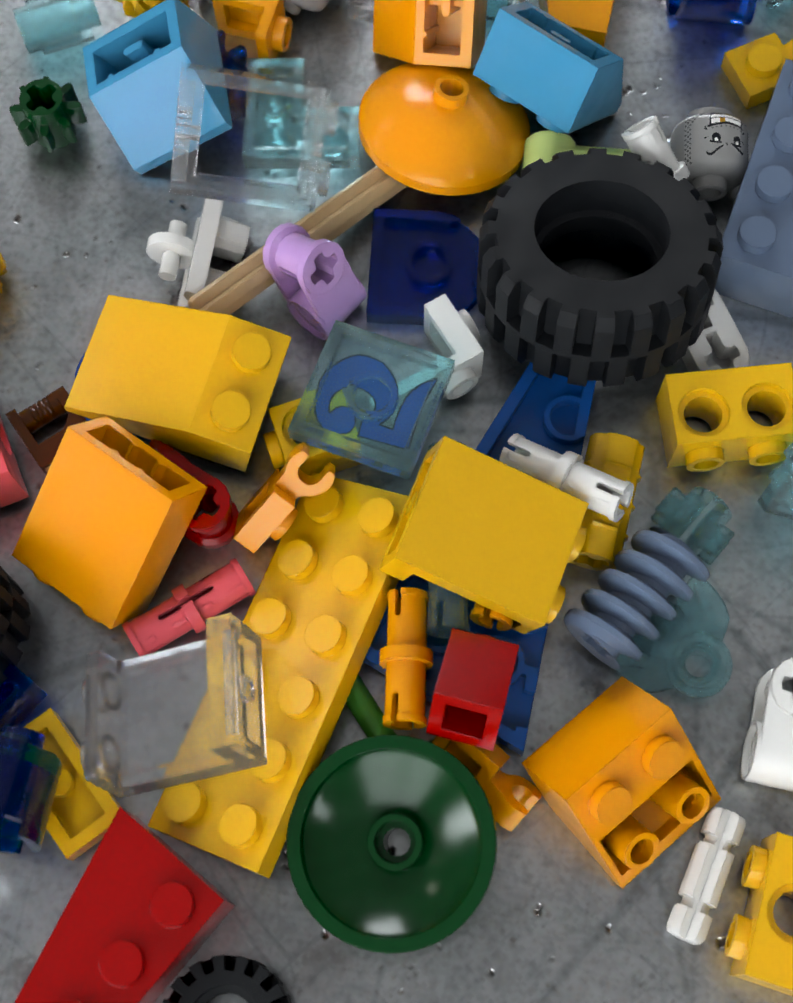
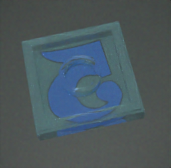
[288,320,455,480]

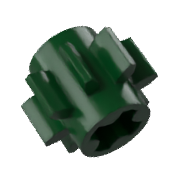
[9,76,87,153]

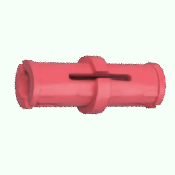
[122,558,256,661]

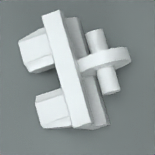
[146,195,251,308]

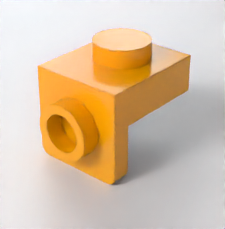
[212,0,293,70]

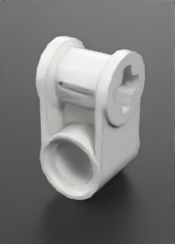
[740,658,793,792]

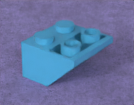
[83,0,233,174]
[473,1,624,134]

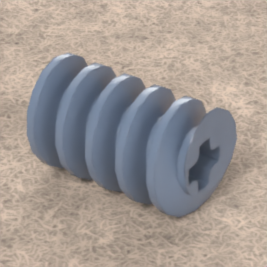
[564,526,710,670]

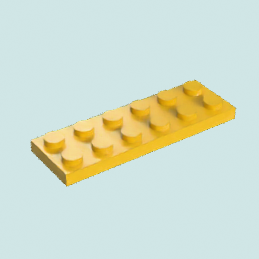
[147,472,408,879]

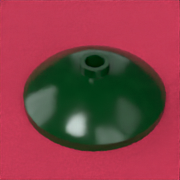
[287,735,498,954]

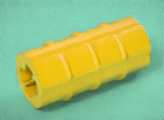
[571,432,645,571]

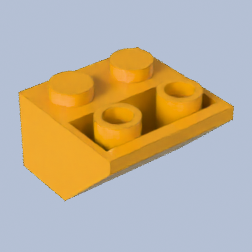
[373,0,487,68]
[522,676,721,889]

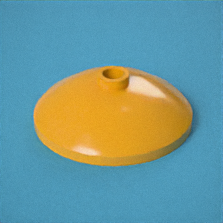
[358,63,530,196]

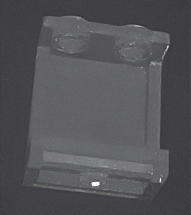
[80,612,267,798]

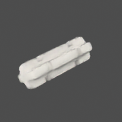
[666,807,746,945]

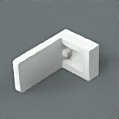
[369,293,484,428]

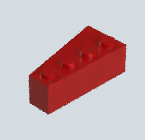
[14,807,235,1003]

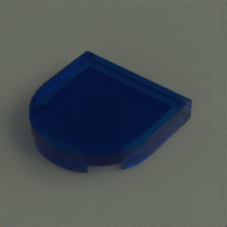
[366,208,479,325]

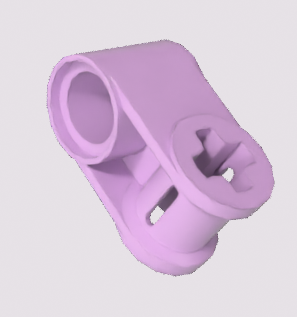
[263,222,367,340]

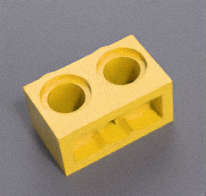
[656,362,793,472]

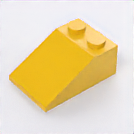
[64,295,292,472]

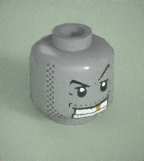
[671,106,748,201]

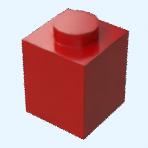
[426,628,520,751]

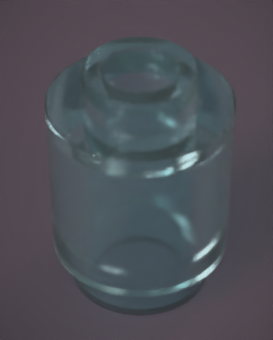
[13,0,102,55]

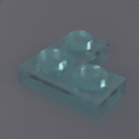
[242,58,360,169]

